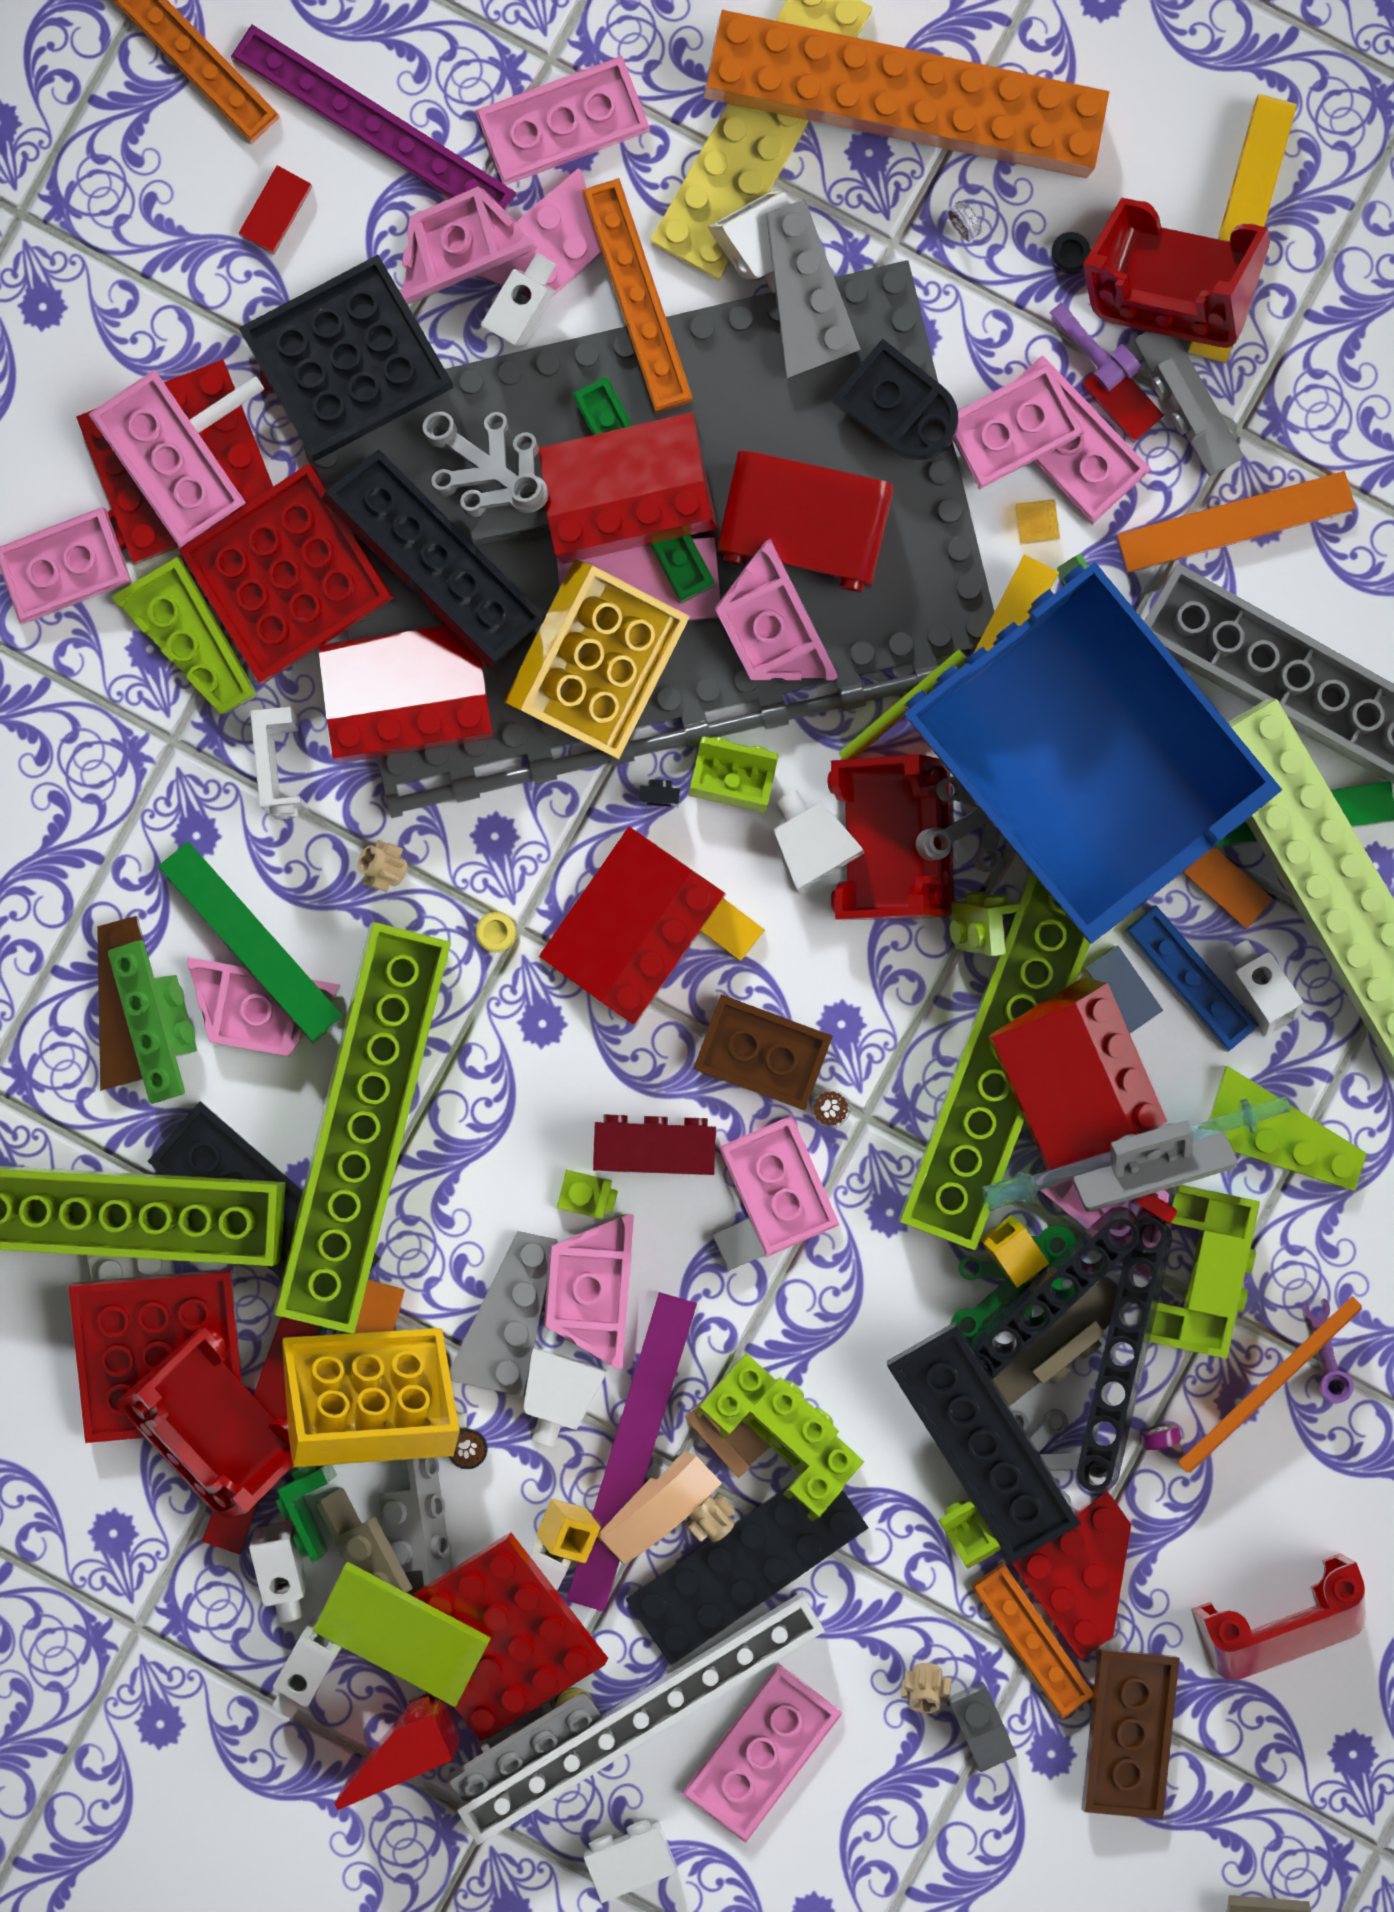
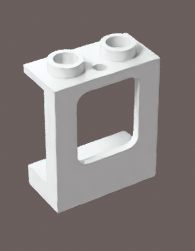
[250,706,307,819]

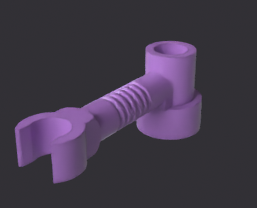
[1049,302,1142,392]
[1302,1298,1354,1404]

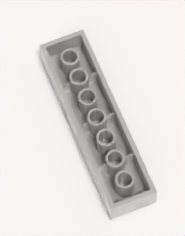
[1144,563,1394,784]

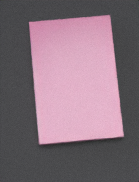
[953,363,1085,490]
[0,507,132,624]
[719,1115,840,1257]

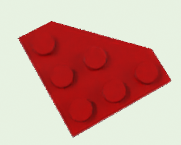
[1012,1490,1132,1660]

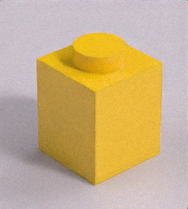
[980,1215,1049,1288]
[536,1498,601,1563]

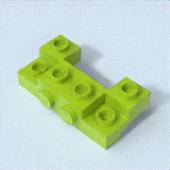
[1150,1185,1260,1359]
[694,1353,865,1521]

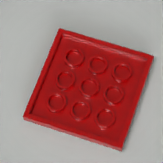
[76,359,273,565]
[178,463,394,684]
[69,1269,243,1443]
[411,1532,608,1741]

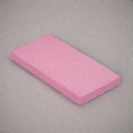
[475,56,650,185]
[1016,355,1151,525]
[89,370,246,548]
[557,537,721,621]
[682,1663,842,1843]

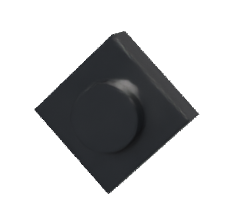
[639,779,680,808]

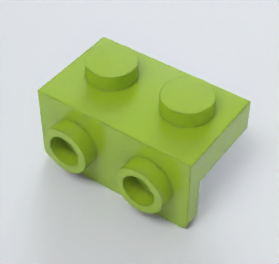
[688,737,779,813]
[950,892,1022,956]

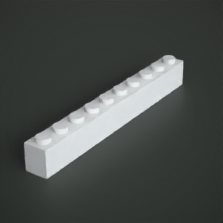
[457,1592,824,1845]

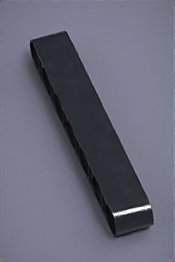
[969,1206,1139,1379]
[1077,1218,1172,1491]

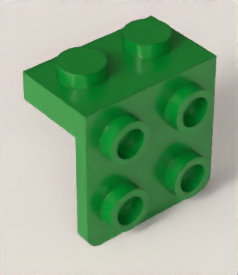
[276,1465,337,1563]

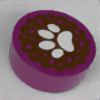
[1139,1423,1182,1450]

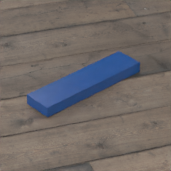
[1125,905,1259,1052]

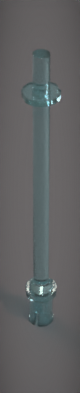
[982,1096,1290,1211]

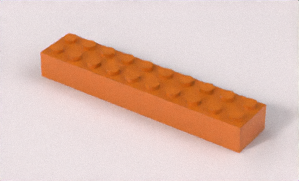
[703,10,1110,178]

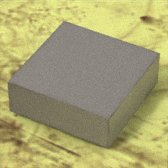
[713,1218,765,1271]

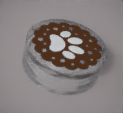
[947,201,982,242]
[810,1089,851,1129]

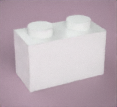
[584,1819,677,1903]

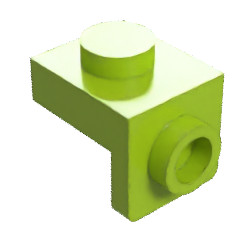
[938,1500,1002,1569]

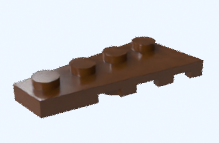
[97,916,154,1091]

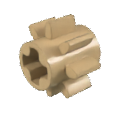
[357,840,407,892]
[685,1492,735,1542]
[901,1663,951,1714]

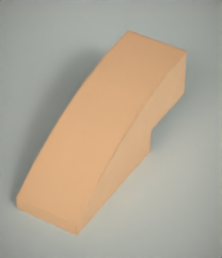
[597,1451,722,1564]

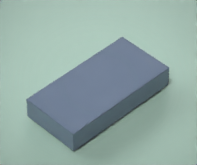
[1084,945,1164,1033]

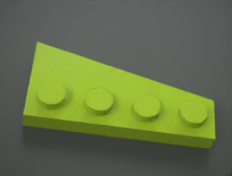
[111,557,258,715]
[1202,1066,1367,1191]

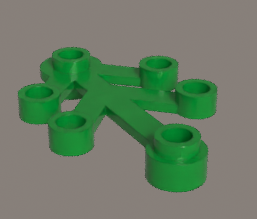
[950,1225,1076,1340]

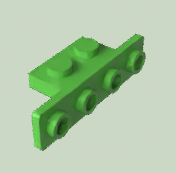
[108,940,198,1104]

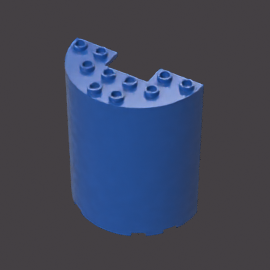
[904,562,1282,944]

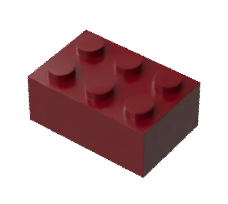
[593,1114,716,1175]

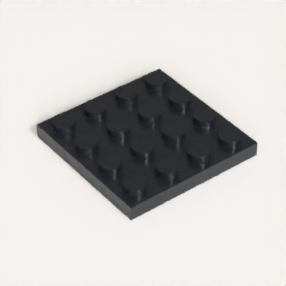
[239,255,454,462]

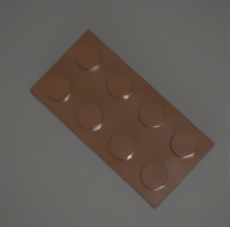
[1081,1648,1180,1819]

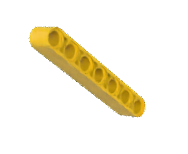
[1187,94,1297,364]

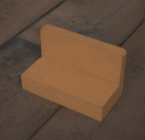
[685,1394,770,1478]

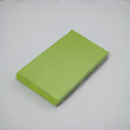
[313,1562,491,1707]

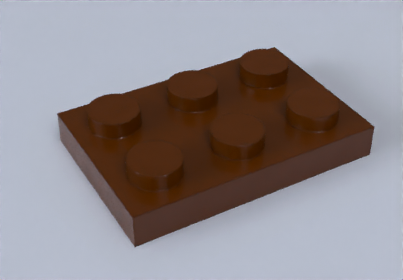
[693,994,833,1111]

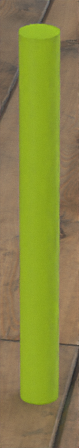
[838,649,967,760]

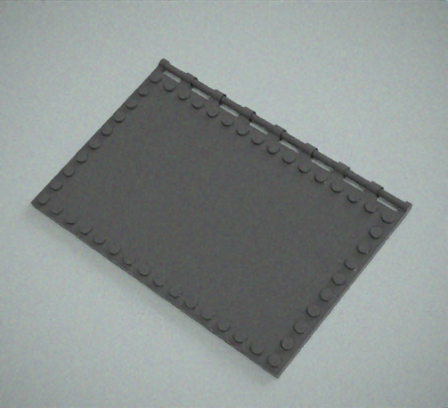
[303,260,994,818]

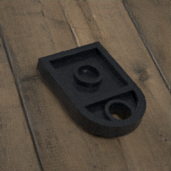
[832,339,959,460]

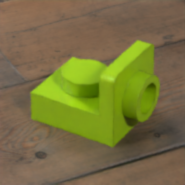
[557,1169,618,1220]

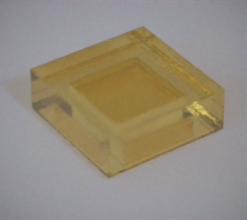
[1015,499,1060,545]

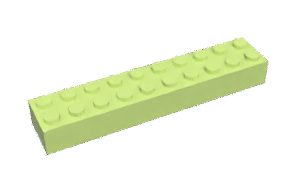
[1228,699,1394,1073]

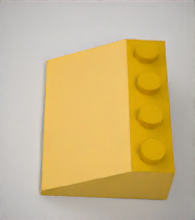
[504,559,690,759]
[282,1328,460,1467]

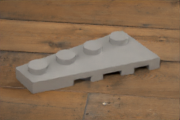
[766,199,861,378]
[449,1231,557,1396]

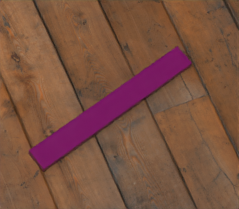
[230,24,516,211]
[566,1292,697,1612]

